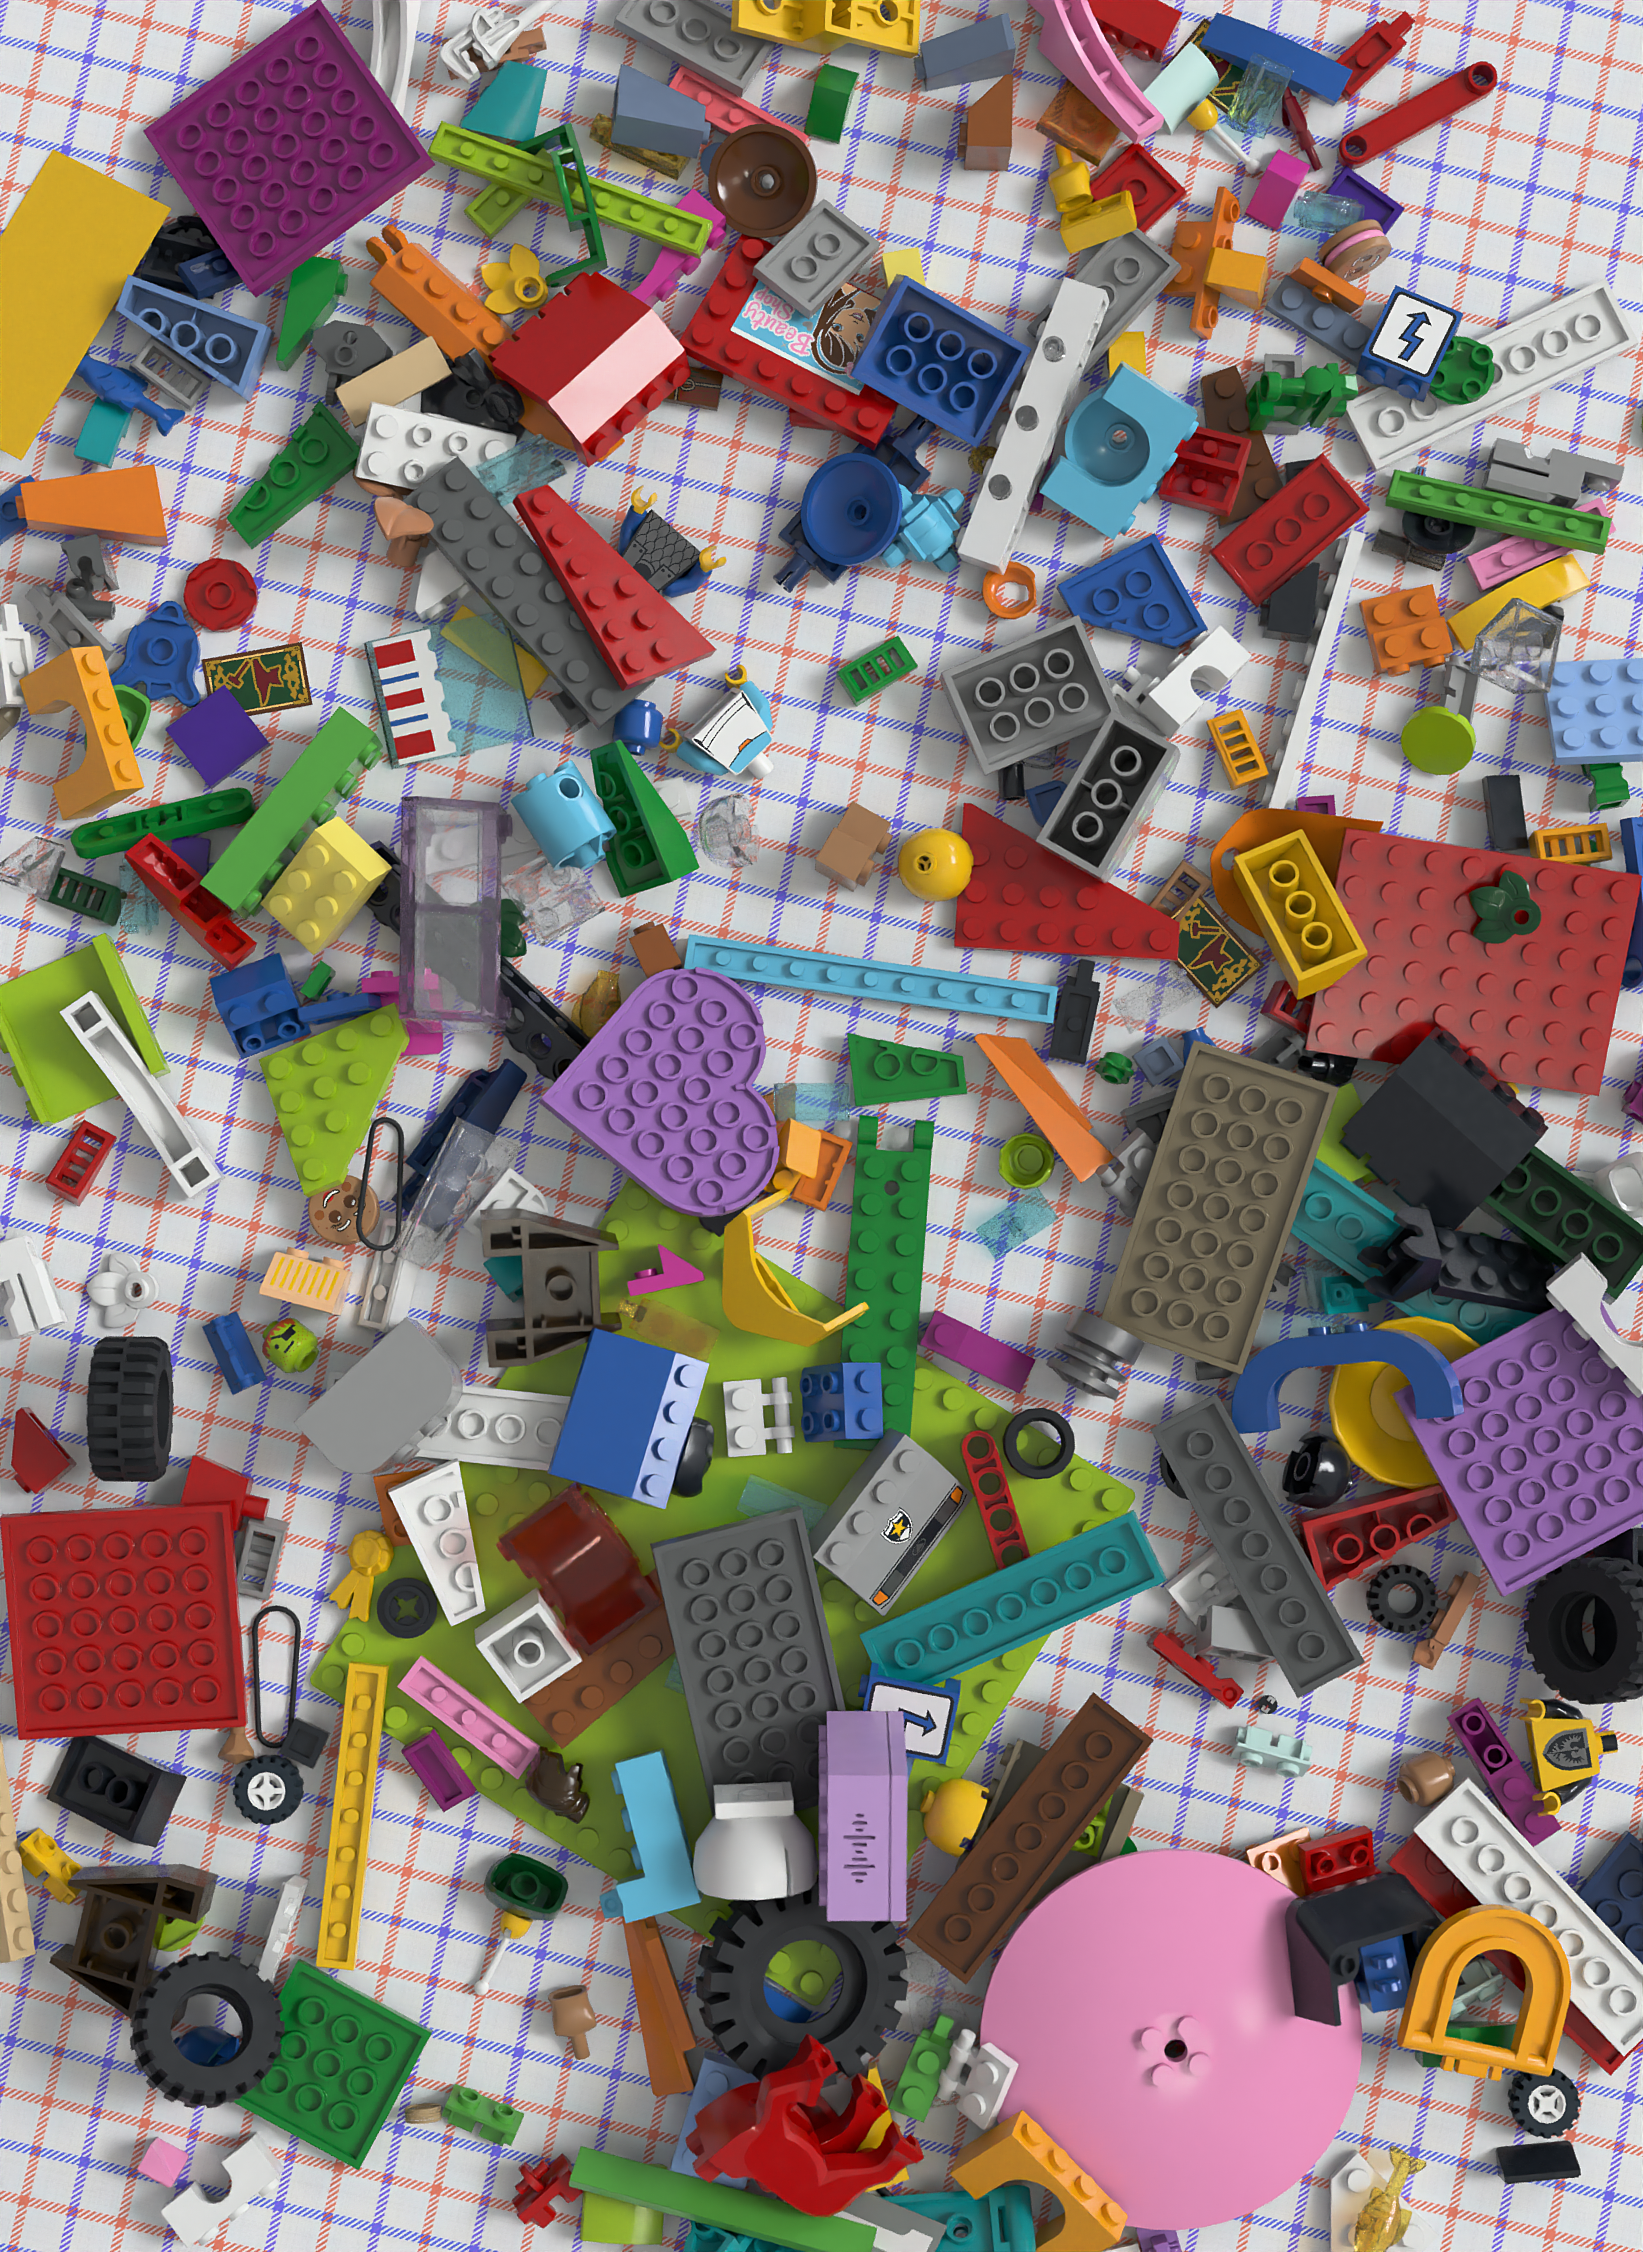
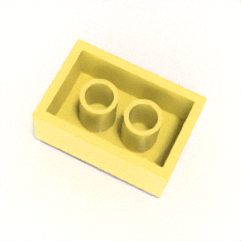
[260,816,392,955]

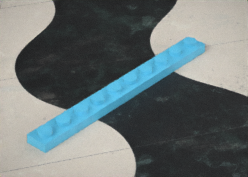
[684,934,1058,1025]

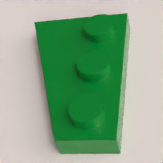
[847,1033,967,1108]

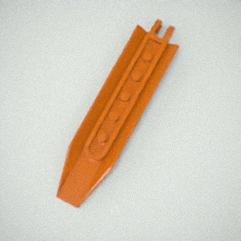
[365,224,625,463]

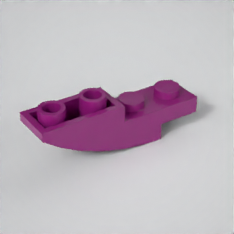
[1446,1697,1562,1847]

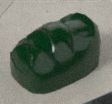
[483,1853,569,1921]

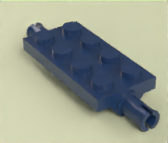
[773,414,937,593]

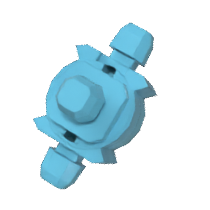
[878,484,965,573]

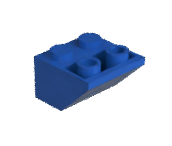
[209,952,311,1059]

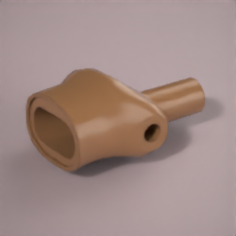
[548,1985,597,2060]

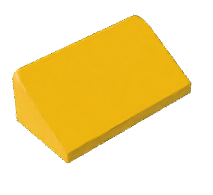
[1059,190,1137,253]

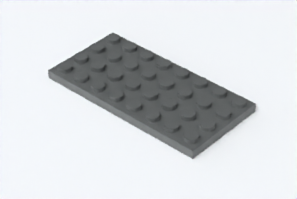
[650,1505,846,1818]

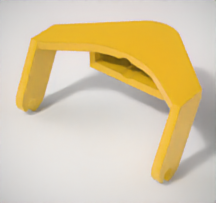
[722,1188,870,1347]

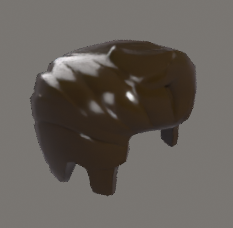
[525,1746,590,1824]

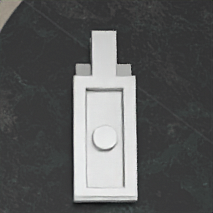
[0,604,34,708]

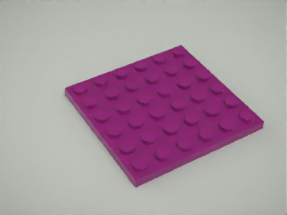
[143,0,435,298]

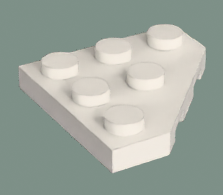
[1329,2150,1439,2252]

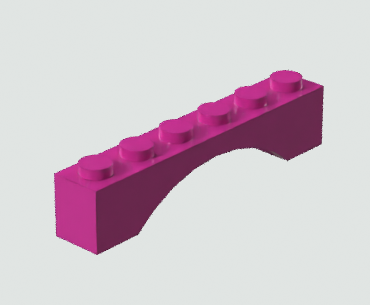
[630,188,726,308]

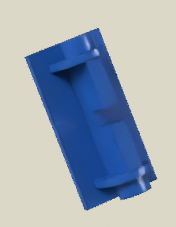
[202,1311,267,1395]

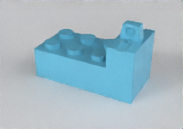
[599,1748,703,1923]

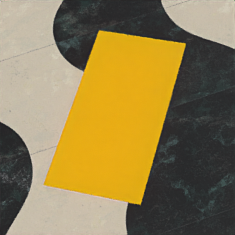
[0,149,172,461]

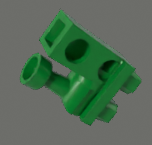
[1246,363,1358,430]

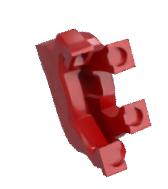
[685,2033,924,2217]

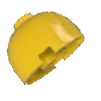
[898,828,974,901]
[919,1778,989,1858]

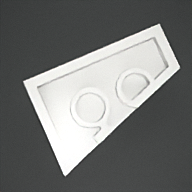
[253,1874,310,1984]

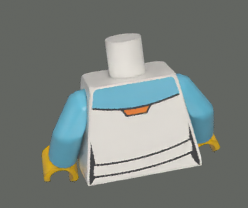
[659,665,774,780]

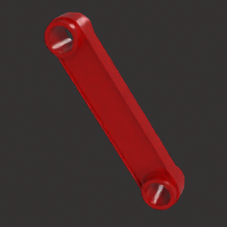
[1337,61,1498,170]

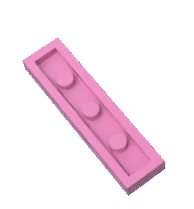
[1465,497,1616,593]
[397,1655,540,1779]

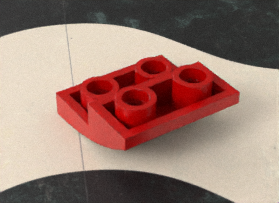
[1298,1825,1382,1895]

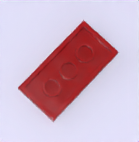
[1208,453,1370,608]

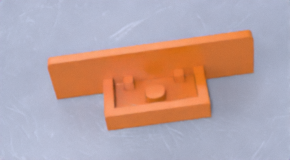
[1164,187,1240,340]

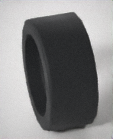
[1002,1408,1075,1479]

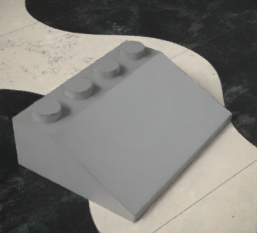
[939,615,1121,776]

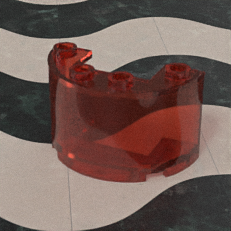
[496,1482,663,1656]

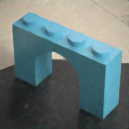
[1039,361,1199,540]

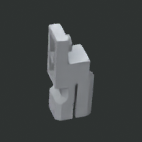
[1481,438,1625,508]

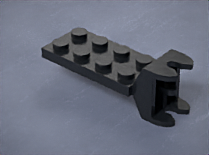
[1357,1207,1556,1314]

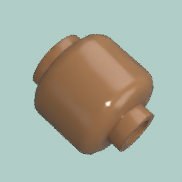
[1397,1750,1455,1807]

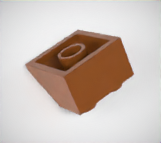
[957,74,1013,171]

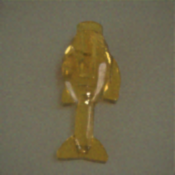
[571,969,622,1039]
[1354,2146,1427,2252]

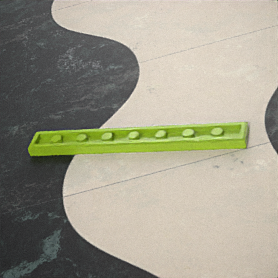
[427,121,713,259]

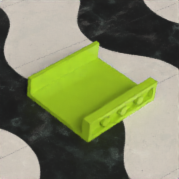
[0,933,171,1127]

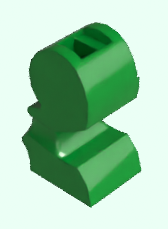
[1581,763,1630,813]

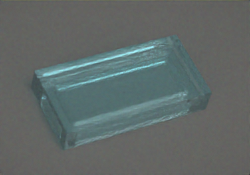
[774,1083,850,1121]

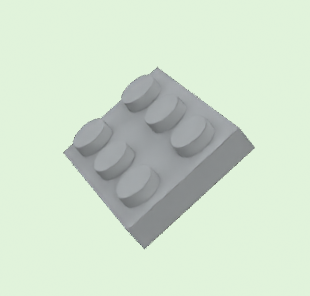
[752,199,880,319]

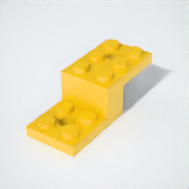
[731,0,921,59]

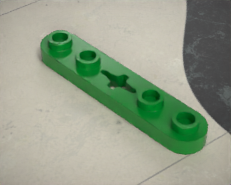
[70,787,256,859]

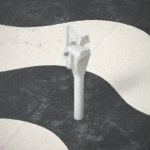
[441,0,561,85]

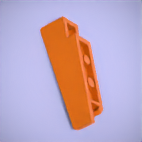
[974,1033,1114,1183]
[622,1915,697,2096]

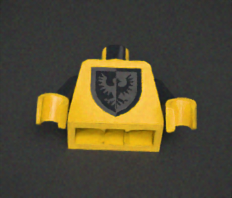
[1519,1698,1618,1816]

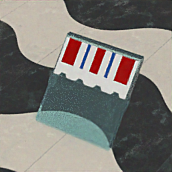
[364,612,535,770]

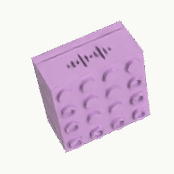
[818,1711,907,1921]

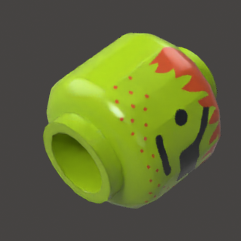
[262,1318,319,1373]

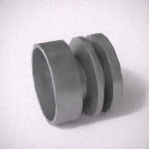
[1046,1308,1145,1401]

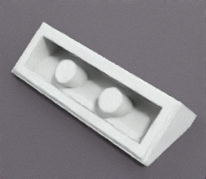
[357,1217,428,1333]

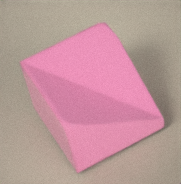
[137,2137,189,2188]

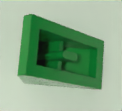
[804,63,859,144]

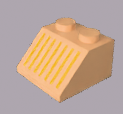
[259,1247,353,1315]

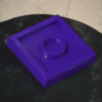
[165,685,271,789]

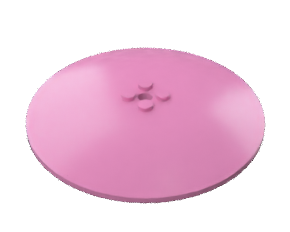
[979,1848,1363,2230]

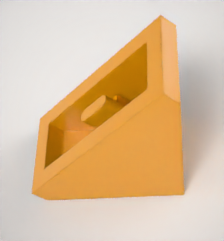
[1202,247,1269,310]

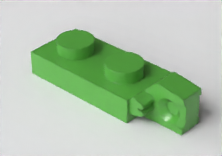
[888,2012,954,2123]

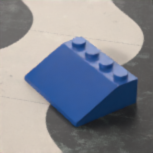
[850,274,1032,448]
[547,1328,709,1509]

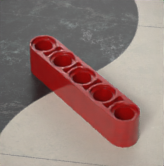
[960,1430,1030,1571]

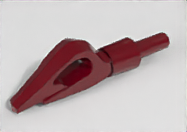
[1282,86,1323,172]

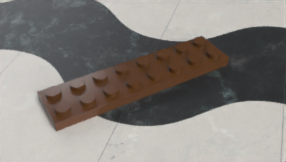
[906,1692,1154,1984]

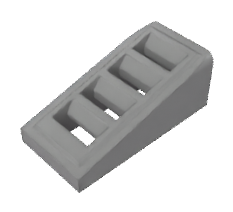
[129,335,212,411]
[236,1517,289,1601]

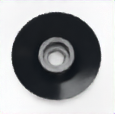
[1402,511,1476,554]

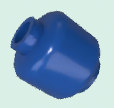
[612,699,663,756]

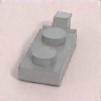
[25,583,116,662]

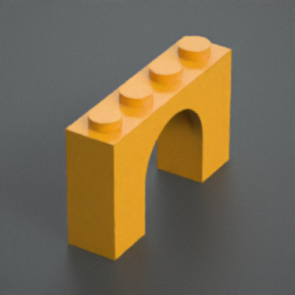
[19,646,145,820]
[949,2110,1128,2252]

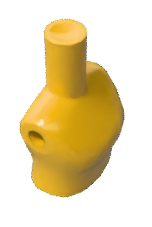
[1047,142,1093,213]

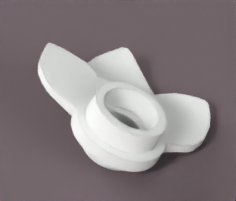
[86,1253,159,1328]

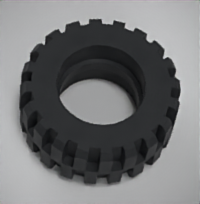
[86,1336,174,1482]
[1524,1557,1643,1705]
[130,1951,285,2109]

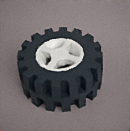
[233,1754,304,1825]
[1508,2068,1581,2139]

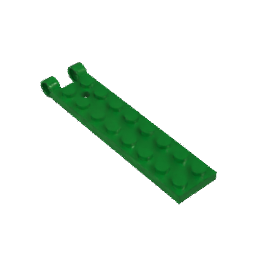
[833,1115,934,1451]

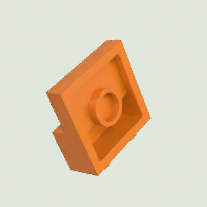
[1359,584,1453,677]

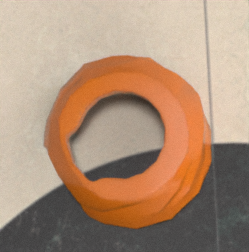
[981,561,1037,620]

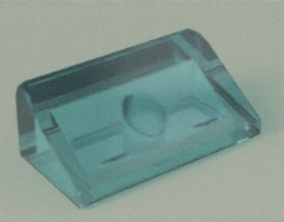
[1225,53,1293,139]

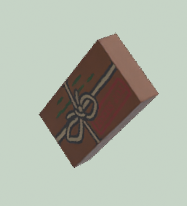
[663,366,724,411]

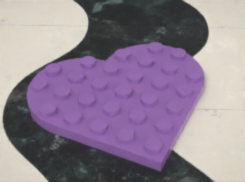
[539,967,780,1217]

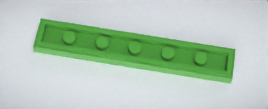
[1385,469,1612,555]

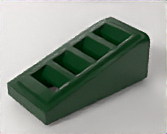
[40,865,128,927]

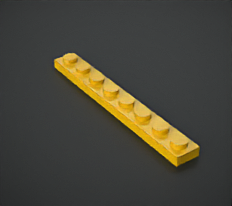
[316,1661,389,1971]

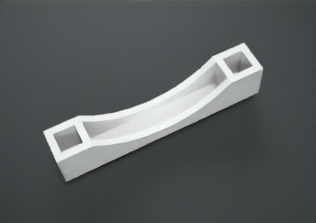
[370,0,421,117]
[60,991,225,1199]

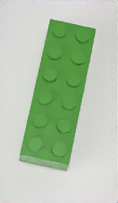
[200,706,383,920]

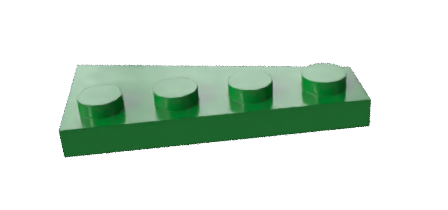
[227,400,360,549]

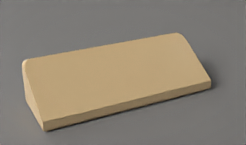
[335,336,452,428]

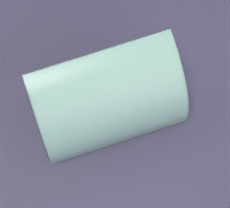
[1142,41,1219,135]

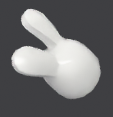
[1569,1152,1643,1219]

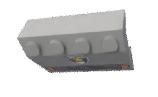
[808,1428,974,1616]

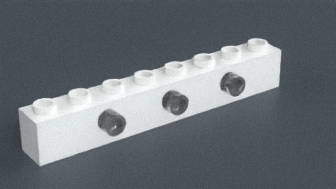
[956,277,1110,575]

